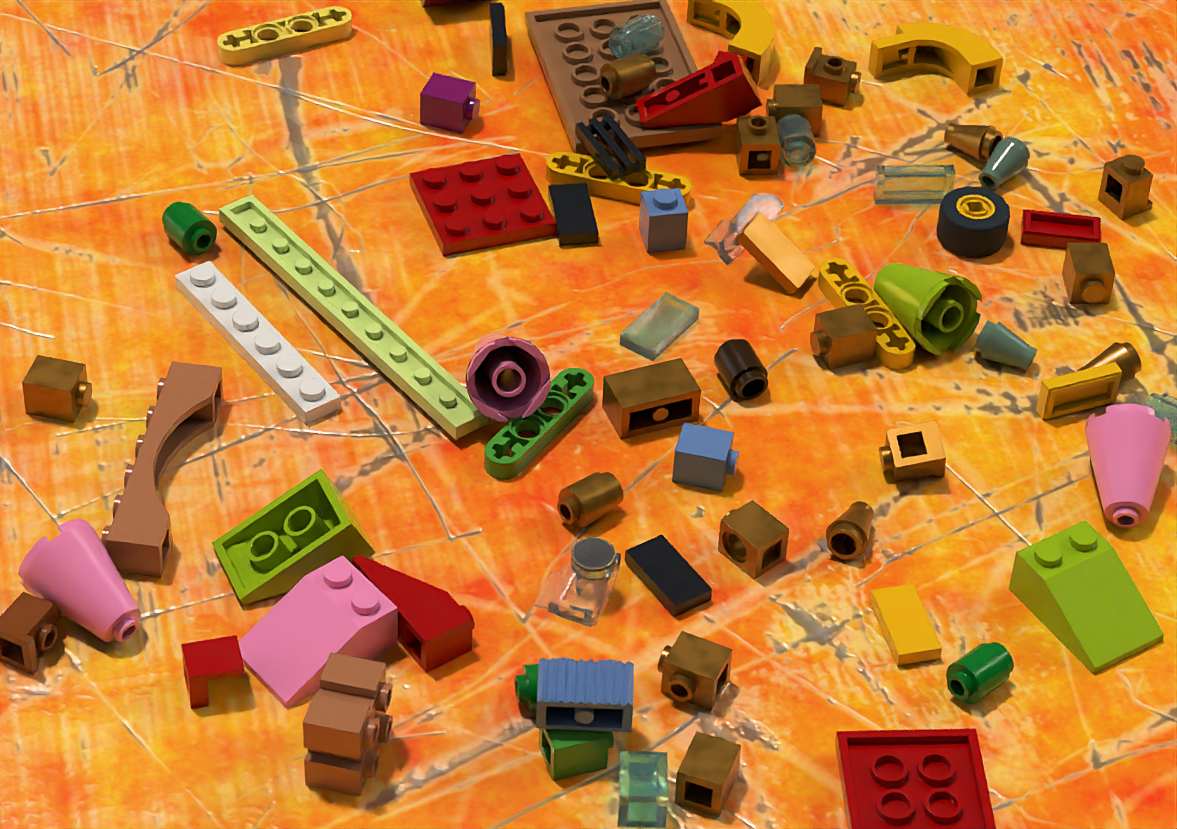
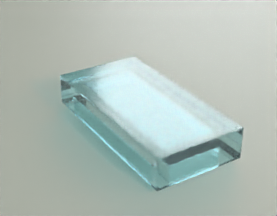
[873,165,956,204]
[619,292,700,361]

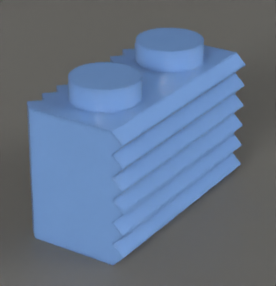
[536,657,634,732]

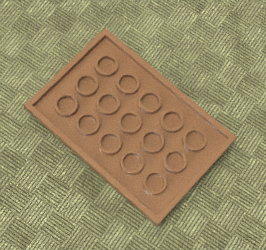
[525,0,723,155]

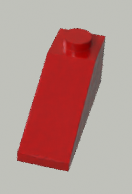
[636,52,762,129]
[352,555,475,673]

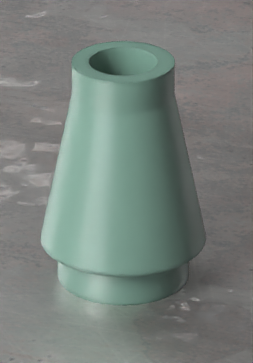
[979,138,1030,191]
[973,321,1038,371]

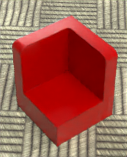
[181,635,244,709]

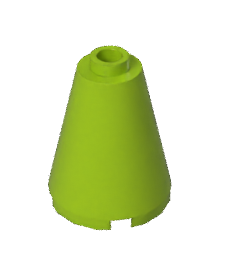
[874,262,982,355]

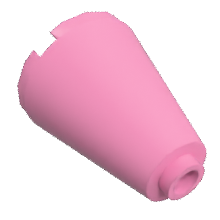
[466,334,551,421]
[1085,403,1172,528]
[18,519,141,643]

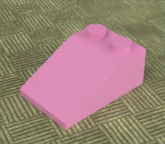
[239,555,398,709]

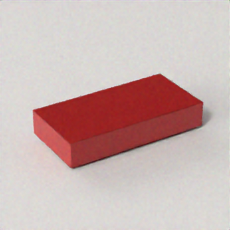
[1021,209,1101,249]

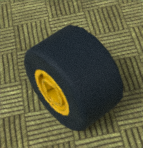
[937,186,1010,258]

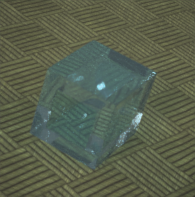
[617,750,668,828]

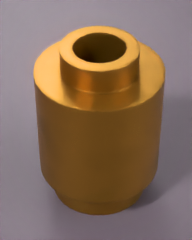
[599,53,657,100]
[557,472,624,529]

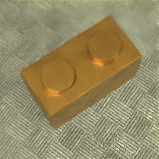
[602,358,701,439]

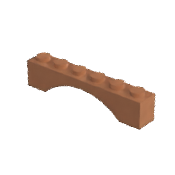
[101,361,224,578]

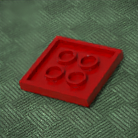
[409,153,556,256]
[835,729,996,829]

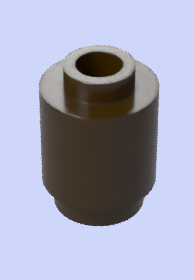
[714,339,768,400]

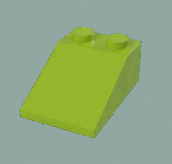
[212,468,376,604]
[1009,520,1164,674]

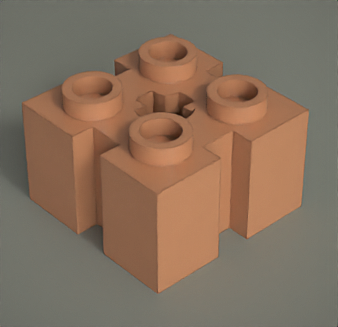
[303,652,393,796]

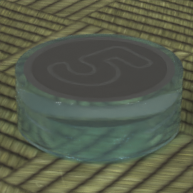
[570,537,616,580]

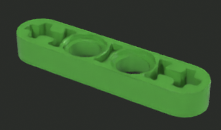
[484,368,594,479]

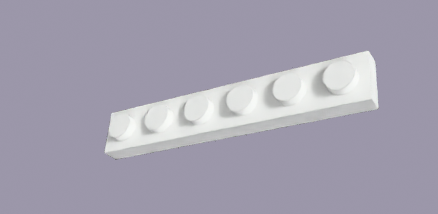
[175,261,341,424]

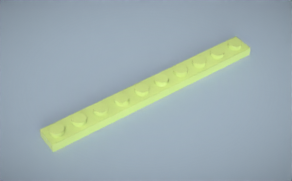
[219,194,490,440]

